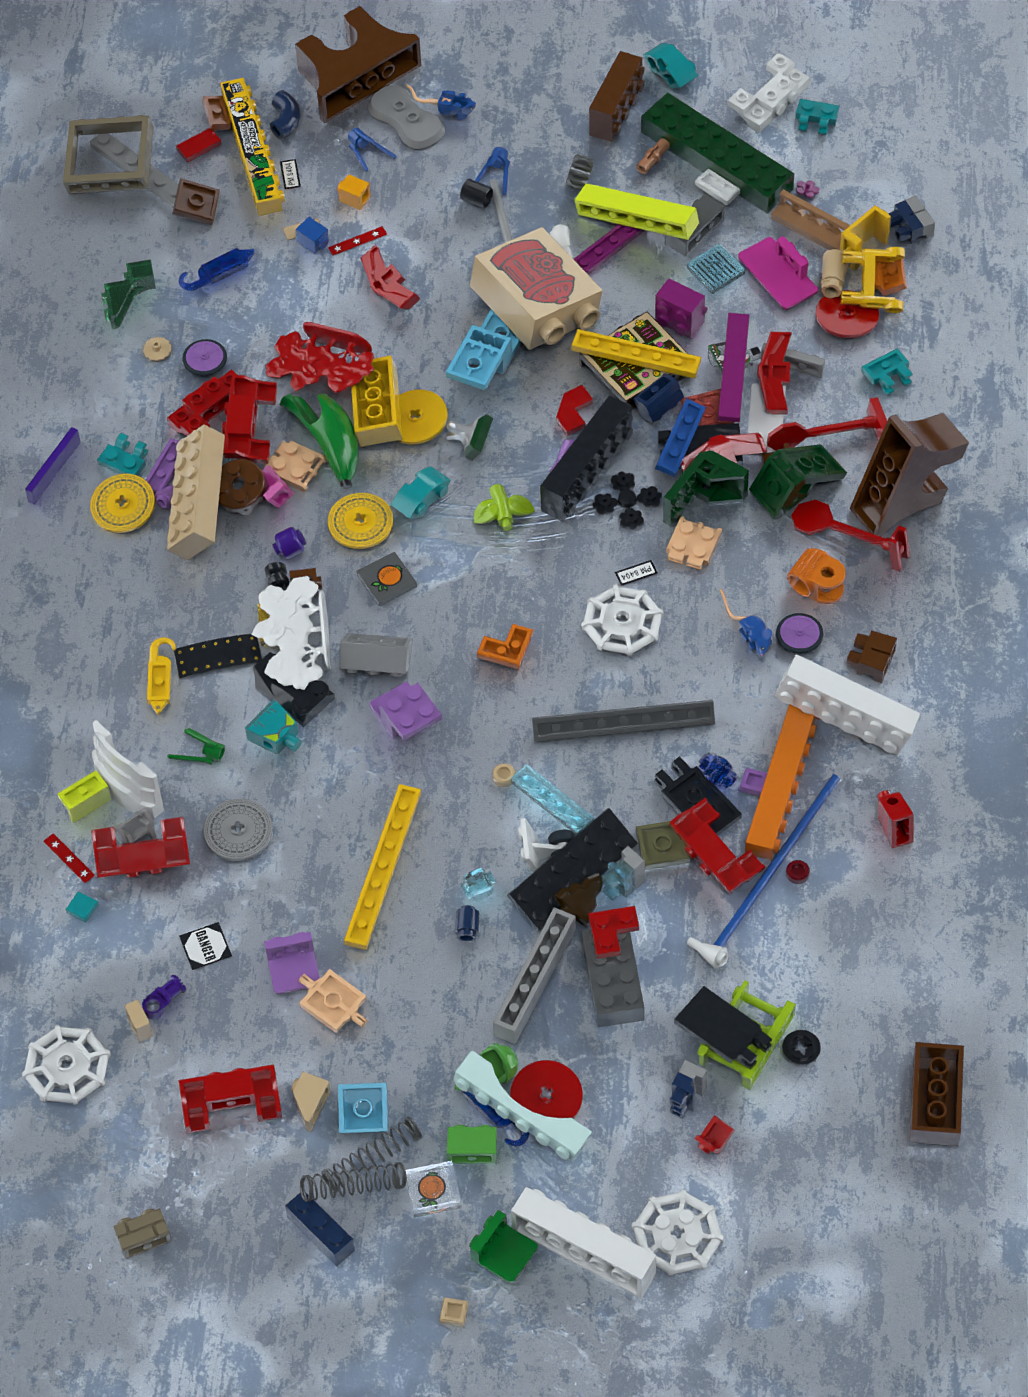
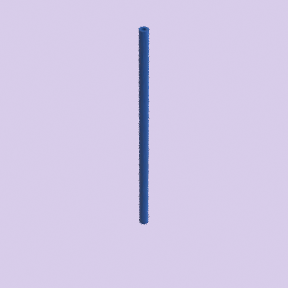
[713,774,840,947]

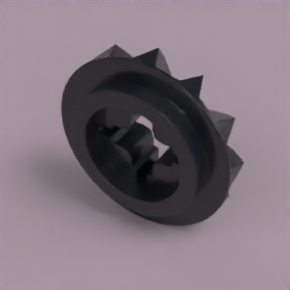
[782,1030,821,1066]

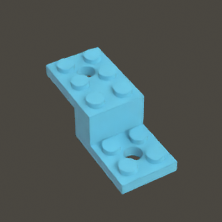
[446,310,521,390]

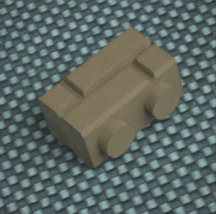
[113,1208,172,1259]

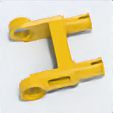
[841,247,905,313]

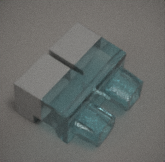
[602,846,646,901]

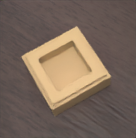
[439,1297,469,1327]

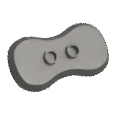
[367,85,446,149]

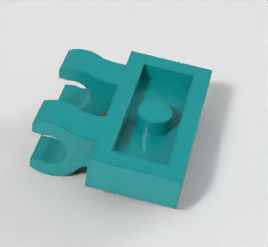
[795,99,840,135]
[862,348,913,395]
[97,433,148,476]

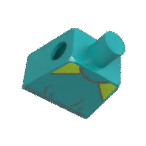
[245,699,302,754]

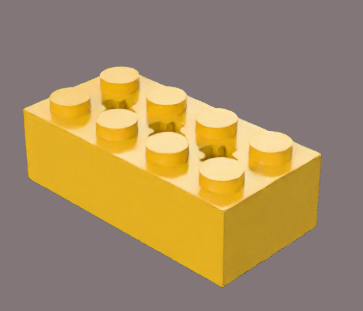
[351,355,403,447]

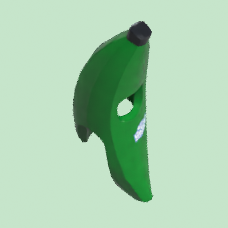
[279,394,359,489]

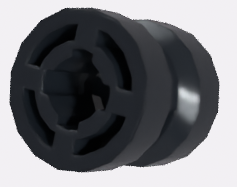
[265,562,290,591]

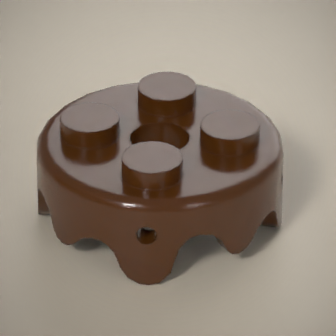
[219,459,269,515]

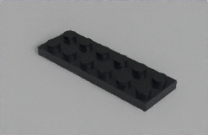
[507,808,638,931]

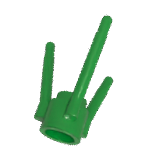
[167,728,225,765]

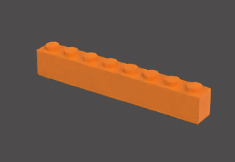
[745,704,820,861]

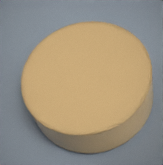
[493,763,516,787]

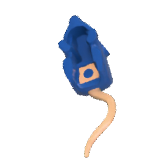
[406,85,476,121]
[720,589,772,656]

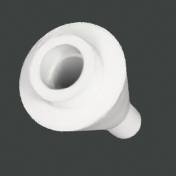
[550,224,574,259]
[687,937,728,969]

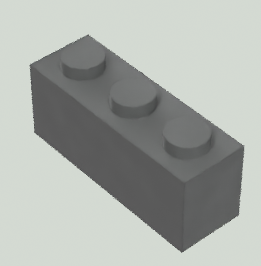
[666,194,725,257]

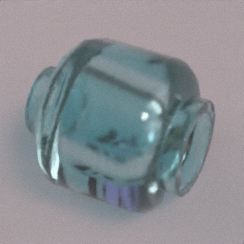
[460,867,497,902]

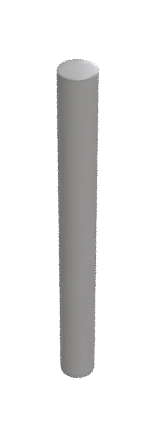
[489,179,513,243]

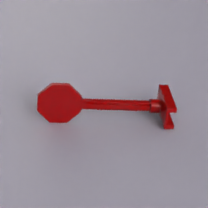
[766,397,887,451]
[791,500,910,572]

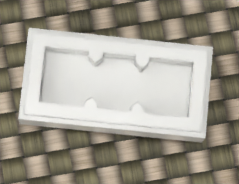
[695,169,740,206]

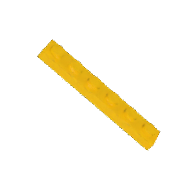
[571,329,701,379]

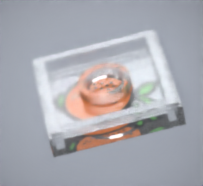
[406,1161,462,1218]

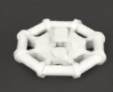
[581,584,664,656]
[22,1025,111,1105]
[631,1190,724,1277]

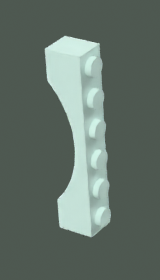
[453,1050,592,1162]

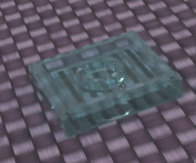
[686,244,745,294]

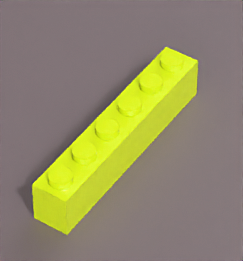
[575,183,699,240]

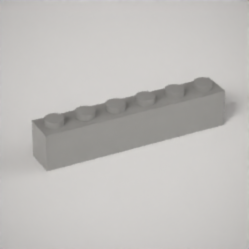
[493,907,576,1044]

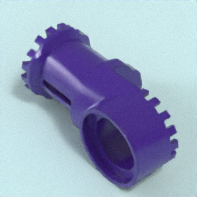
[142,975,186,1019]

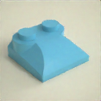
[338,1083,388,1133]

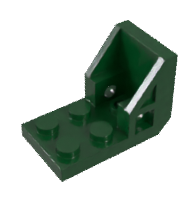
[749,444,847,518]
[663,450,749,526]

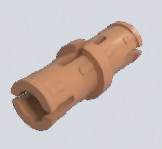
[636,138,670,174]

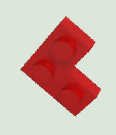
[588,906,639,959]

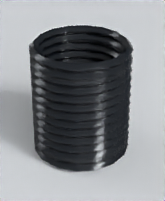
[460,178,493,208]

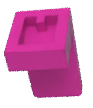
[262,465,294,508]

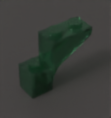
[101,259,156,329]

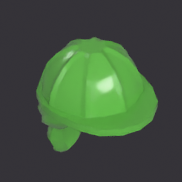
[454,1043,518,1091]

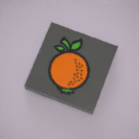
[357,552,417,606]

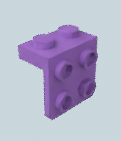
[264,932,320,995]

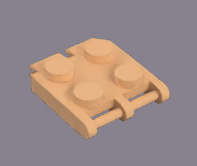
[264,441,328,492]
[666,516,723,570]

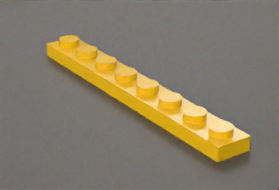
[344,784,421,950]

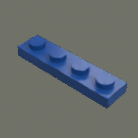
[655,398,706,478]

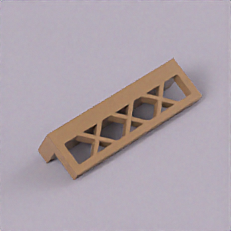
[771,189,850,250]

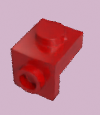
[694,1115,735,1154]

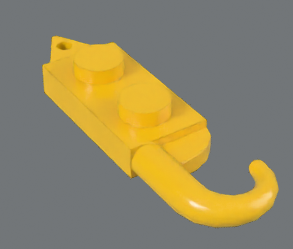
[147,637,176,716]

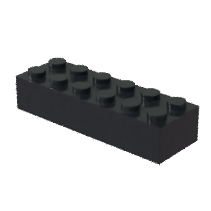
[540,395,633,522]

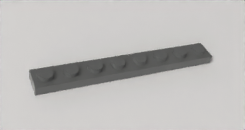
[532,700,715,742]

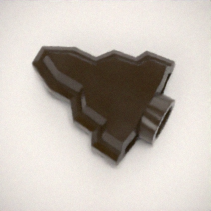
[554,873,604,928]

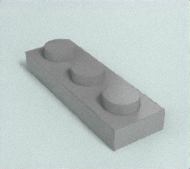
[761,343,825,378]

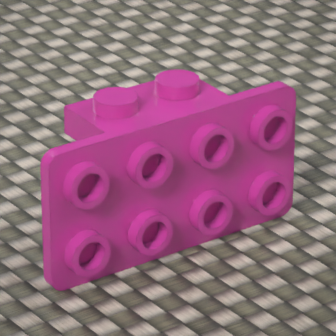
[738,236,818,310]

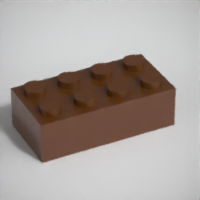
[589,51,645,142]
[910,1042,964,1146]

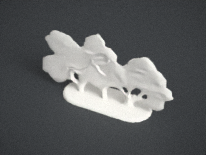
[251,576,332,690]

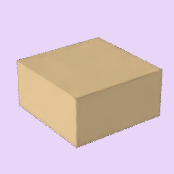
[124,999,153,1042]

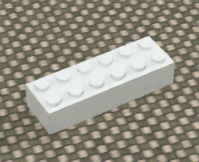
[774,654,920,755]
[511,1187,656,1299]

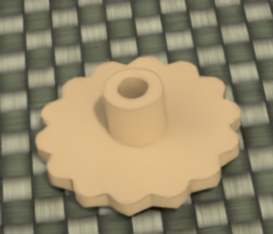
[143,337,172,362]

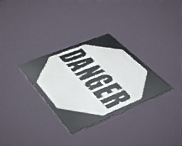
[179,922,232,970]

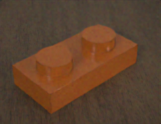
[202,96,232,130]

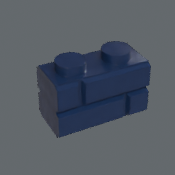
[633,373,684,423]

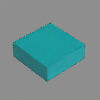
[65,891,98,923]

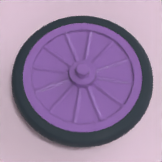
[182,339,227,376]
[776,613,824,654]

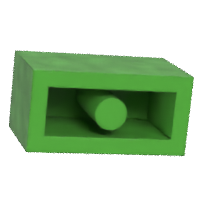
[447,1125,497,1164]

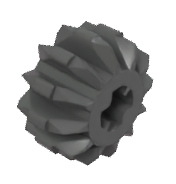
[566,154,594,190]

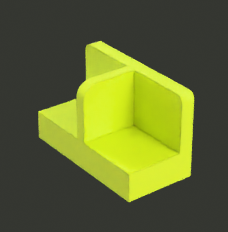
[57,770,111,823]

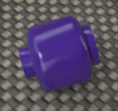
[272,527,307,559]

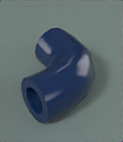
[270,90,301,140]

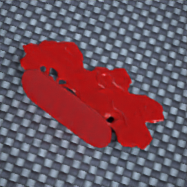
[265,322,374,393]

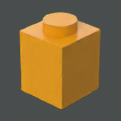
[337,174,371,210]

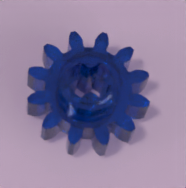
[699,752,737,788]

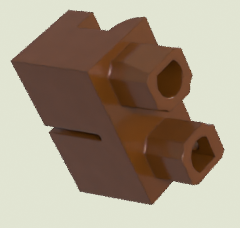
[847,630,897,683]

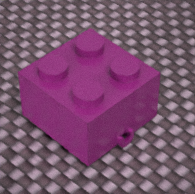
[655,278,708,339]

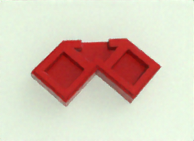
[556,385,593,436]

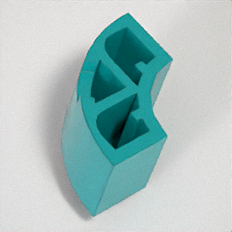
[643,43,698,89]
[390,466,451,519]

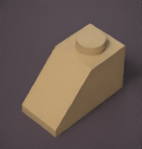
[291,1072,331,1132]

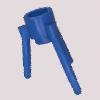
[348,128,397,171]
[475,147,510,195]

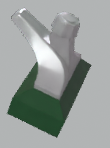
[446,414,493,461]

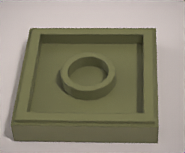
[636,821,690,870]

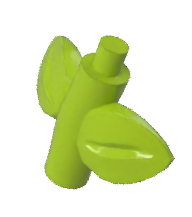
[473,484,535,531]

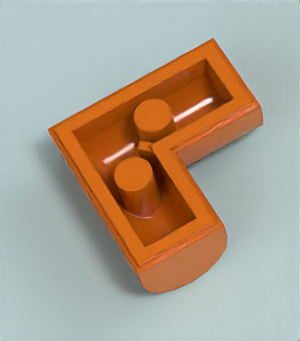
[477,624,534,670]

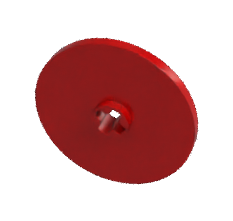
[815,290,879,338]
[510,1060,583,1119]

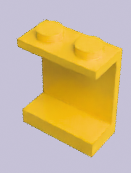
[840,205,891,271]

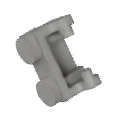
[114,808,157,844]

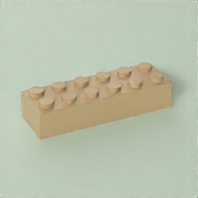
[167,424,225,560]

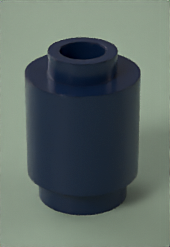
[455,905,480,942]

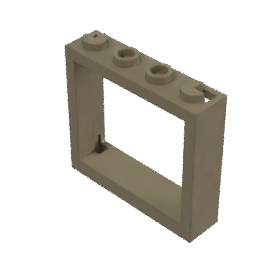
[63,115,154,194]

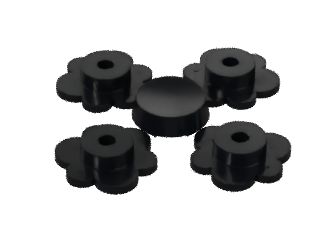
[592,471,662,530]

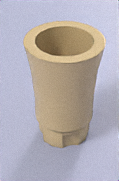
[821,249,850,298]

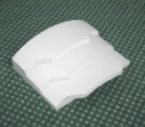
[91,720,164,819]

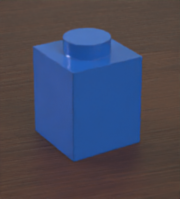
[295,217,329,254]

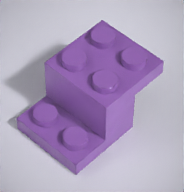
[369,681,442,741]

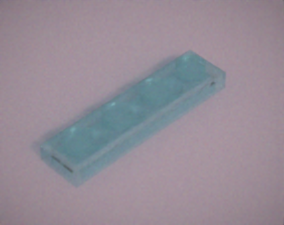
[511,764,594,835]

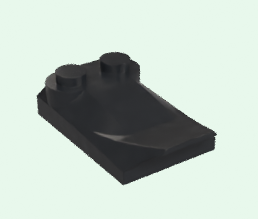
[253,652,335,727]

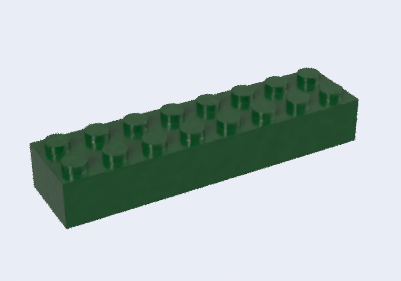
[641,92,795,214]

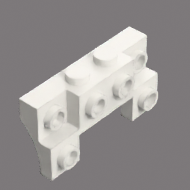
[728,53,810,133]

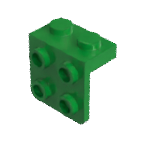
[469,1210,538,1284]

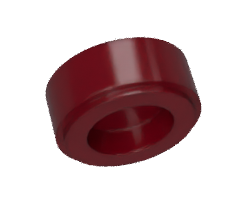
[786,860,810,884]

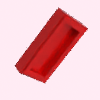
[176,128,222,163]

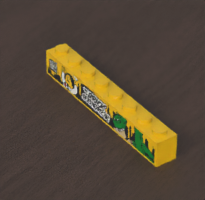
[220,77,285,216]

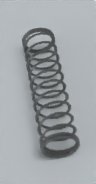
[321,1116,422,1193]
[300,1162,407,1202]

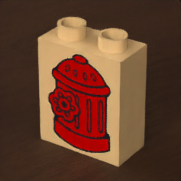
[470,227,603,350]

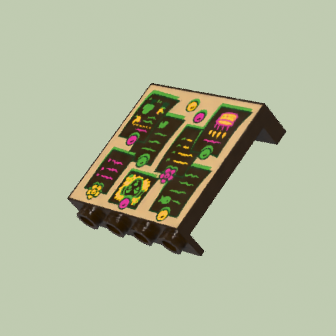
[579,311,688,410]

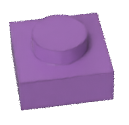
[740,768,767,796]

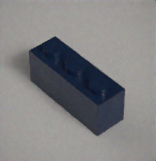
[285,1192,355,1266]

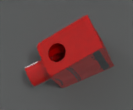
[877,790,914,849]

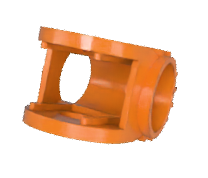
[787,548,846,604]

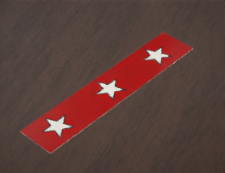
[328,226,387,256]
[43,833,95,883]

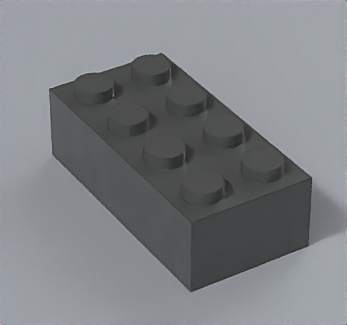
[582,930,645,1028]

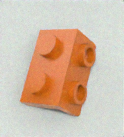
[875,260,907,296]

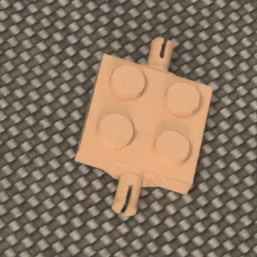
[299,969,368,1034]

